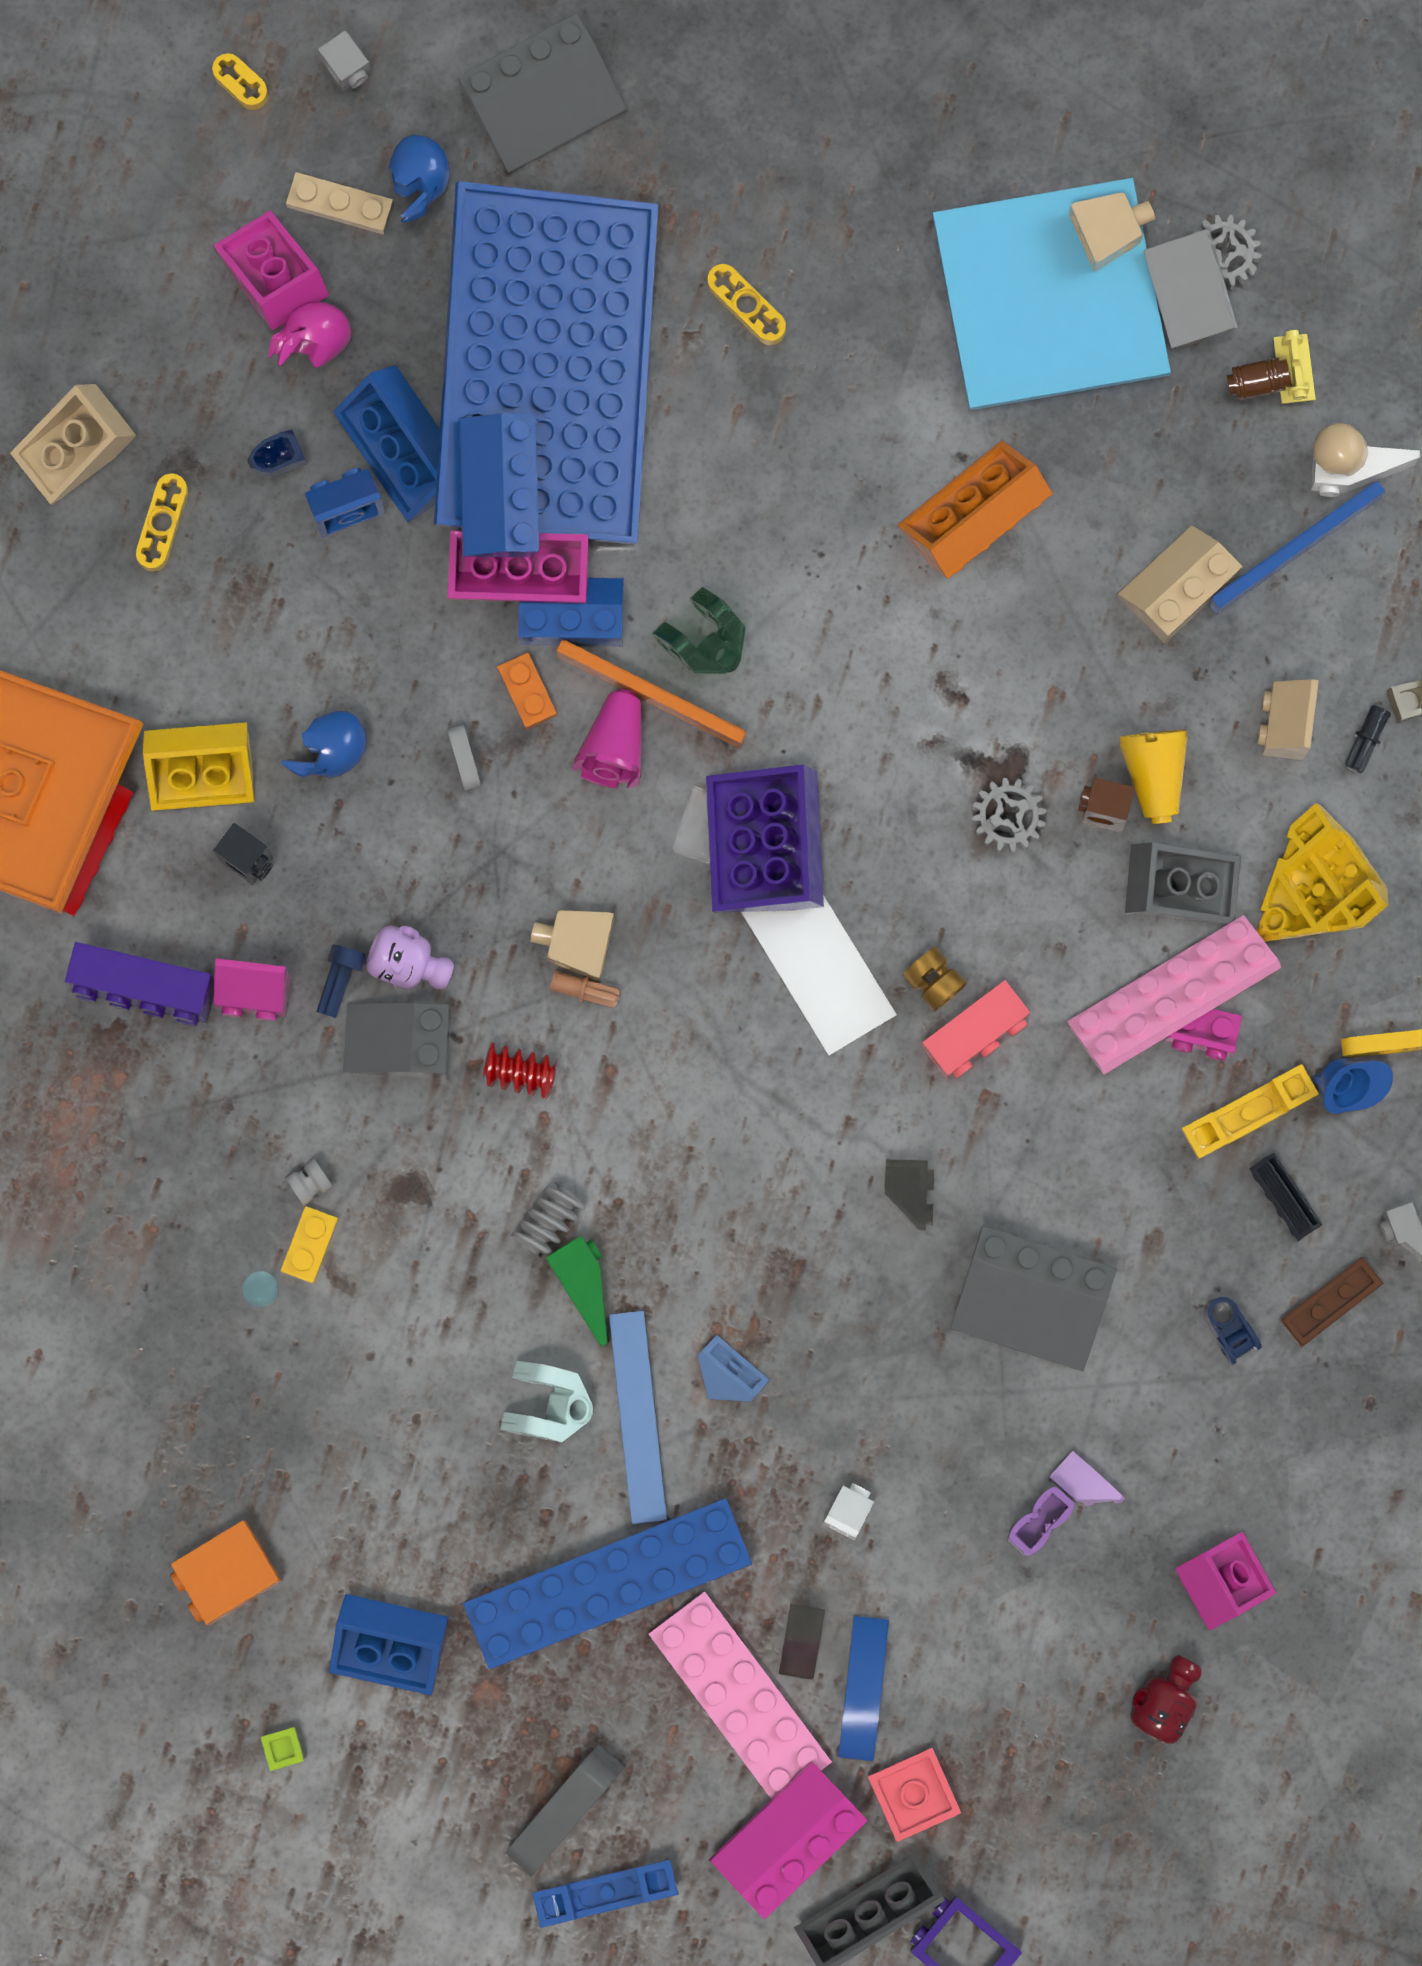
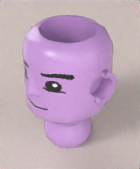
[366,925,454,989]

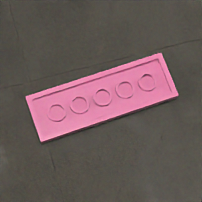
[1067,915,1281,1075]
[649,1592,832,1799]

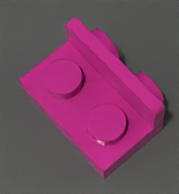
[1165,1009,1242,1061]

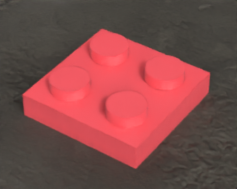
[868,1748,961,1842]

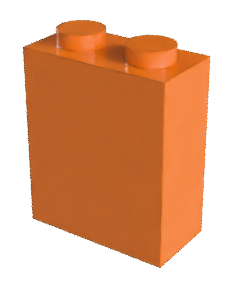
[170,1520,282,1626]

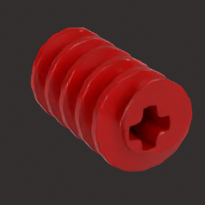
[483,1042,558,1100]

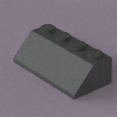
[794,1853,945,1966]

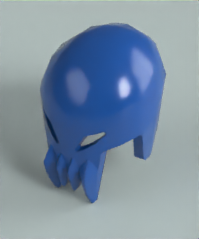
[388,134,450,223]
[282,711,367,778]

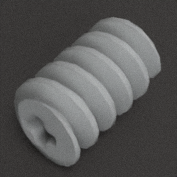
[511,1182,586,1259]

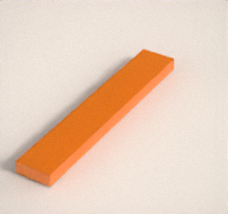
[556,640,746,749]

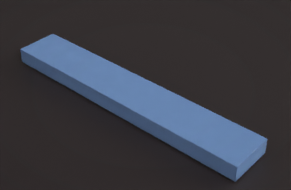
[609,1311,667,1524]

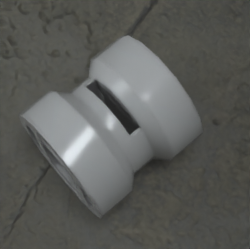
[285,1158,333,1206]

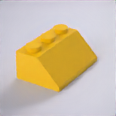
[143,722,254,811]

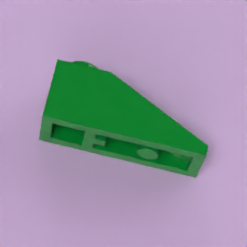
[546,1236,608,1349]

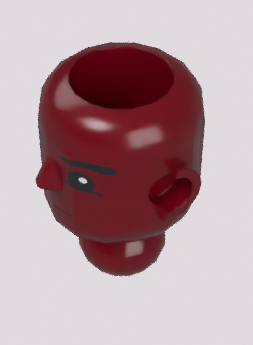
[1130,1655,1202,1745]

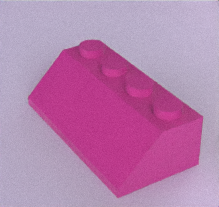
[448,530,589,604]
[709,1761,868,1920]

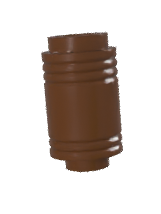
[1227,357,1292,401]

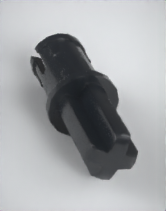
[1345,705,1391,774]

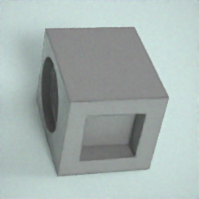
[318,30,371,91]

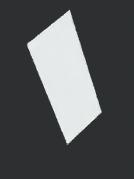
[741,895,897,1055]

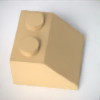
[1257,679,1319,761]

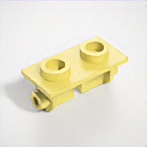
[1273,330,1316,404]

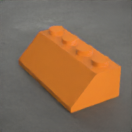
[898,440,1053,579]

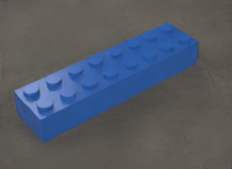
[463,1498,752,1670]

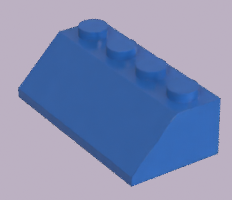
[333,365,440,522]
[458,413,539,557]

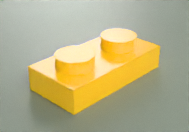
[281,1206,339,1284]

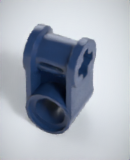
[1204,1297,1262,1366]

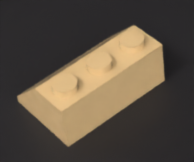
[1117,525,1243,644]

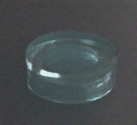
[243,1272,279,1308]

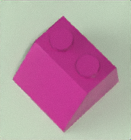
[214,958,291,1022]
[1175,1531,1277,1631]

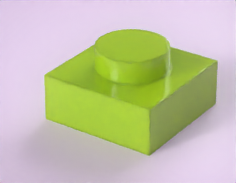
[261,1727,305,1771]

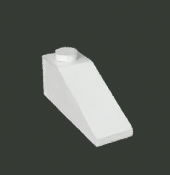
[1311,446,1420,497]

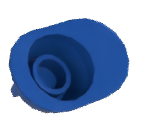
[1314,1058,1393,1114]

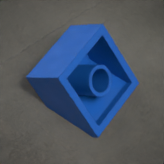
[305,468,385,538]

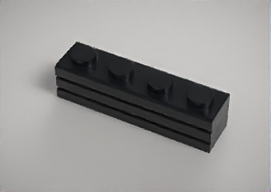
[1249,1153,1323,1241]

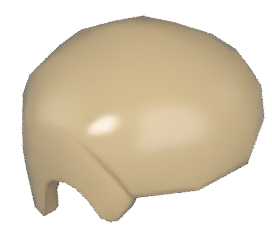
[1313,423,1368,476]

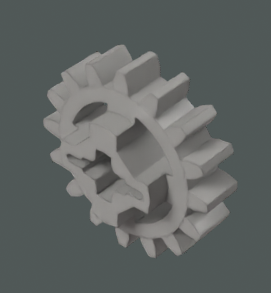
[1193,215,1262,290]
[971,778,1047,854]

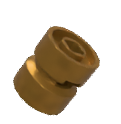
[902,946,967,1012]

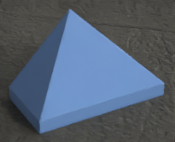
[698,1335,770,1401]

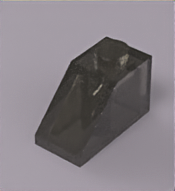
[778,1603,825,1680]

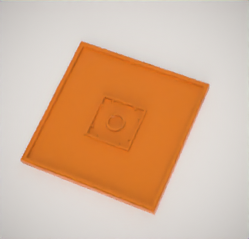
[0,670,144,914]

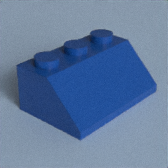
[518,578,624,647]
[329,1594,449,1696]

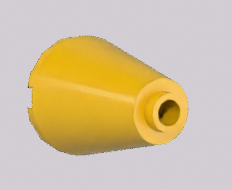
[1119,729,1188,824]

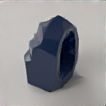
[247,429,307,477]

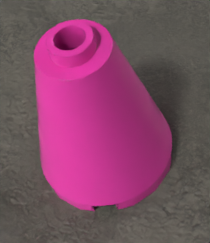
[573,689,641,789]

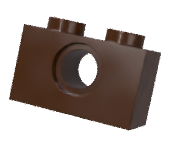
[1077,777,1135,832]

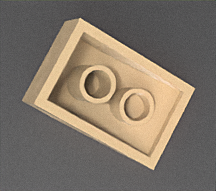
[10,384,137,505]

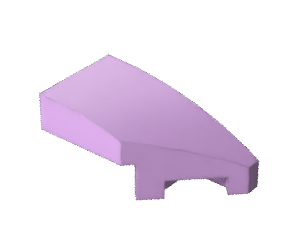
[1049,1451,1125,1506]

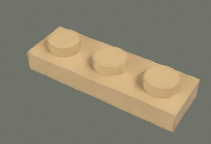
[286,172,394,235]

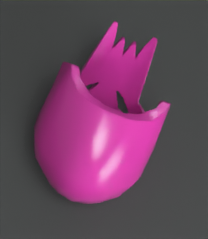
[268,302,352,368]

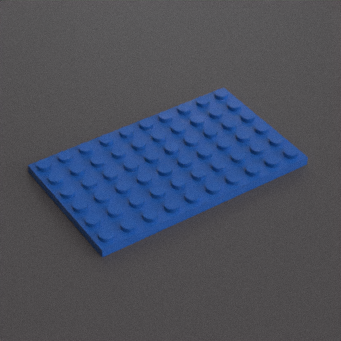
[434,181,658,545]

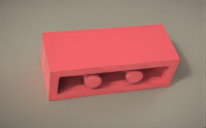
[921,980,1031,1080]

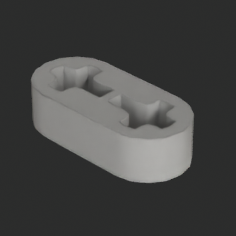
[447,724,481,791]

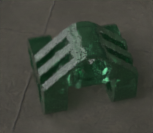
[652,587,745,674]

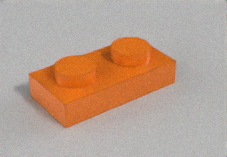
[497,653,557,730]

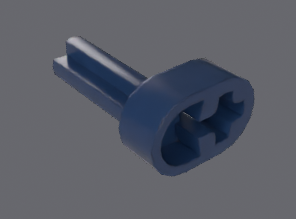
[316,944,367,1018]

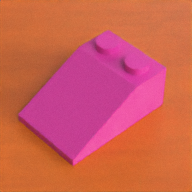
[213,210,329,331]

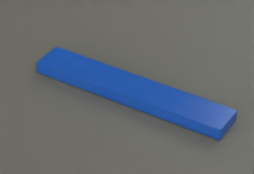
[1209,481,1385,615]

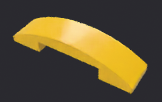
[1181,1064,1319,1159]

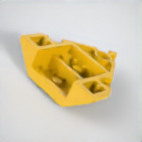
[1256,803,1389,942]

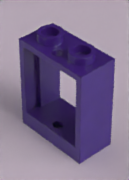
[910,1896,1022,1966]

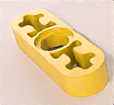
[707,264,786,345]
[136,473,188,572]
[1341,1029,1422,1058]

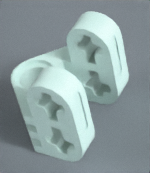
[500,1361,593,1442]

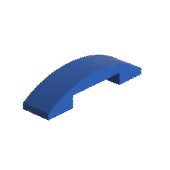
[838,1616,889,1761]
[532,1859,679,1928]

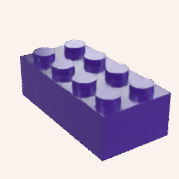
[64,942,214,1027]

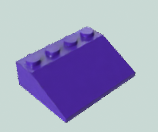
[706,764,824,913]

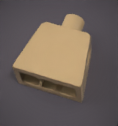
[1069,192,1155,272]
[530,910,614,982]

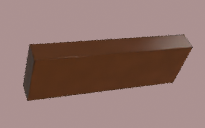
[1279,1257,1384,1348]

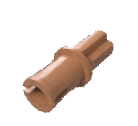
[550,970,620,1008]

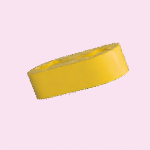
[212,53,268,110]

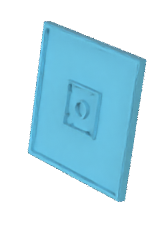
[932,178,1171,411]

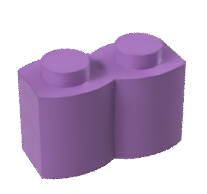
[1007,1486,1075,1557]

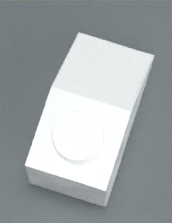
[823,1483,874,1540]

